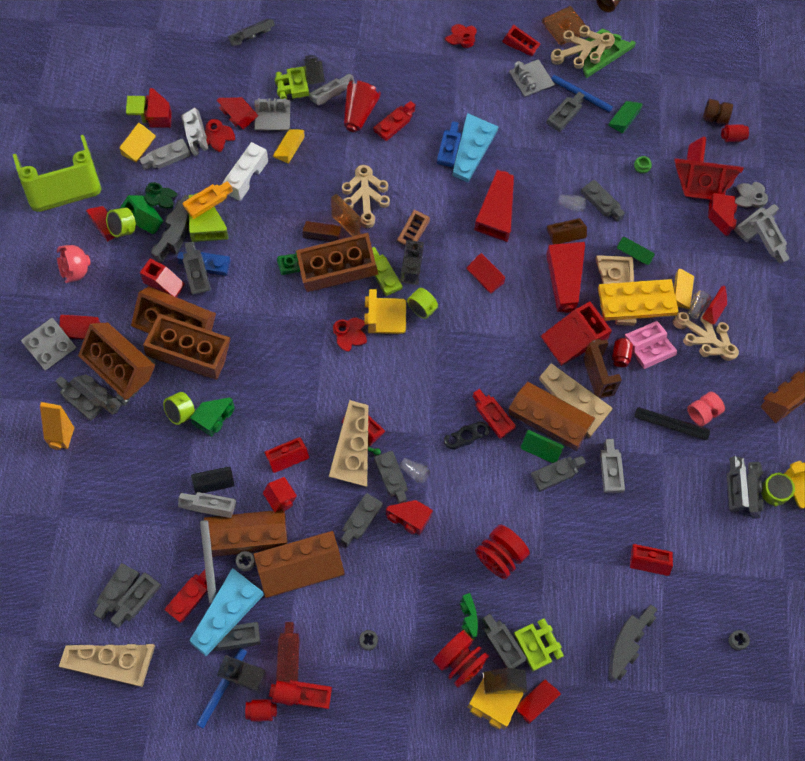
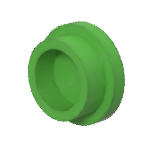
[634,156,652,173]

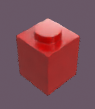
[263,477,297,512]

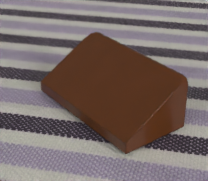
[547,218,587,245]
[302,221,342,242]

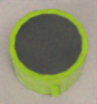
[106,207,136,237]
[407,288,438,319]
[163,392,195,425]
[761,472,795,507]

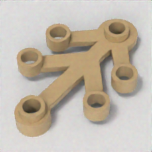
[551,25,615,69]
[342,165,390,228]
[673,312,739,361]

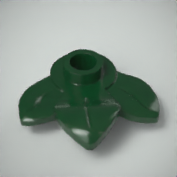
[145,182,178,209]

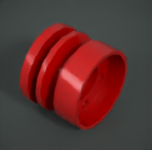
[475,524,530,580]
[432,630,489,688]

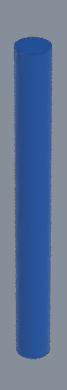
[551,75,613,113]
[196,648,247,729]

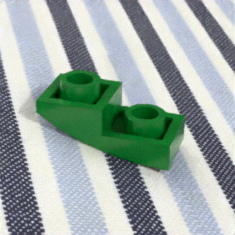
[277,253,300,275]
[460,593,478,640]

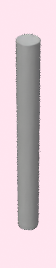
[200,520,216,603]

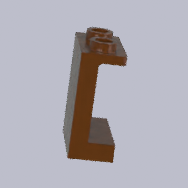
[583,339,622,399]

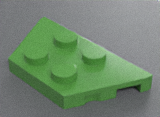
[577,29,636,78]

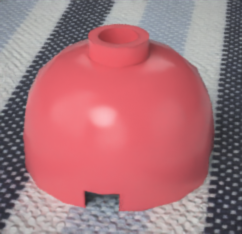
[57,245,90,283]

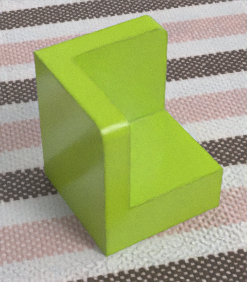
[126,96,148,123]

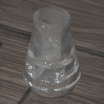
[558,194,586,213]
[688,291,711,319]
[400,458,430,483]

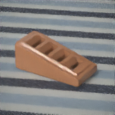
[397,209,430,249]

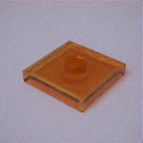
[542,6,587,45]
[331,194,361,236]

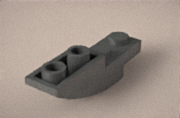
[151,195,189,263]
[608,604,658,683]

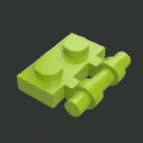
[275,67,309,100]
[514,618,564,672]

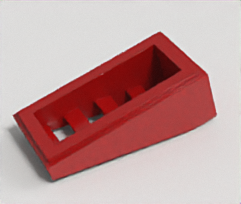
[502,24,540,56]

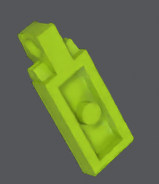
[372,247,403,296]

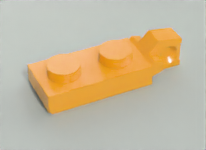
[182,181,233,219]

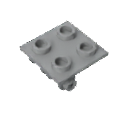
[509,59,555,97]
[254,98,290,130]
[21,318,77,371]

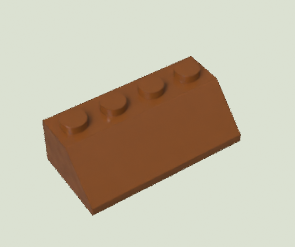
[296,233,379,292]
[131,286,216,333]
[143,314,230,380]
[78,322,155,399]
[760,368,805,423]
[509,381,595,452]
[204,510,288,557]
[254,531,345,598]

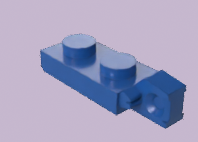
[437,121,461,168]
[177,252,231,276]

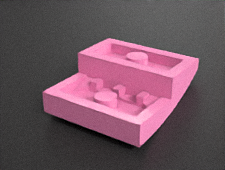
[625,321,677,369]

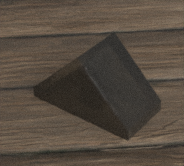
[483,668,527,694]

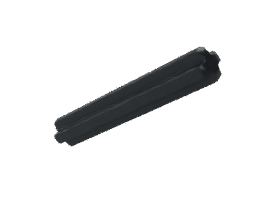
[634,407,710,440]

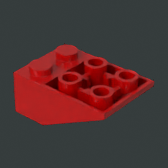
[540,301,612,366]

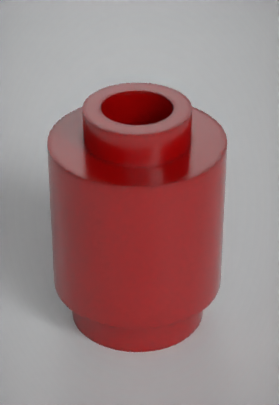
[721,124,749,142]
[612,338,633,368]
[269,680,302,706]
[245,699,277,722]

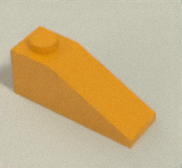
[40,402,75,450]

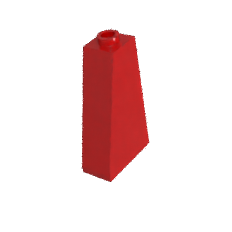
[474,170,514,242]
[546,242,585,313]

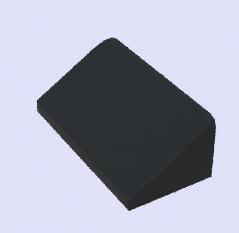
[191,466,235,494]

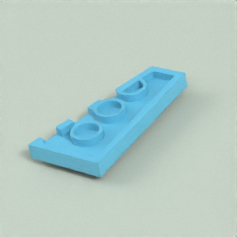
[452,113,498,182]
[190,568,264,656]

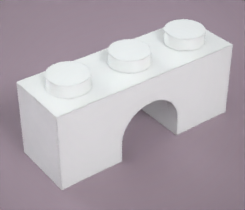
[223,142,268,201]

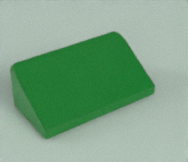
[608,101,643,134]
[617,236,655,265]
[521,430,564,463]

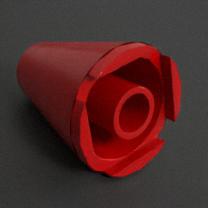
[344,81,381,132]

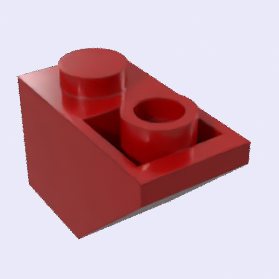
[144,88,172,128]
[217,97,259,130]
[708,193,737,236]
[140,258,185,297]
[386,500,433,535]

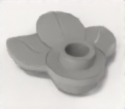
[735,182,768,208]

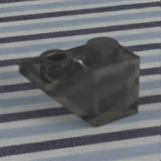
[301,55,325,84]
[400,240,425,285]
[217,655,267,694]

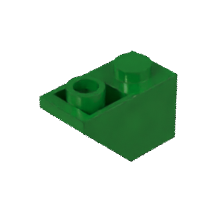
[120,195,163,234]
[190,398,235,437]

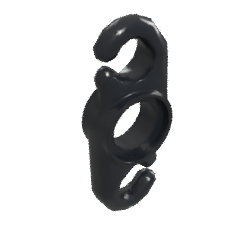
[444,421,490,450]

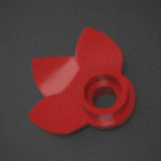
[444,24,477,48]
[205,119,235,152]
[333,318,367,352]

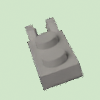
[181,108,208,156]

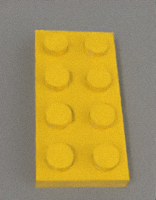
[598,279,679,321]

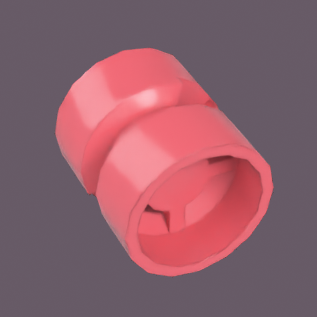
[687,391,725,426]

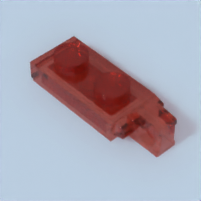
[277,622,300,682]

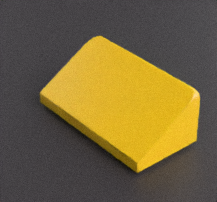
[119,123,156,162]
[273,129,305,164]
[674,268,694,309]

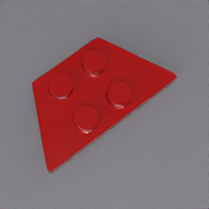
[674,158,744,199]

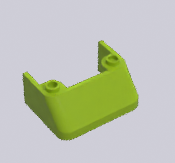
[12,135,101,212]

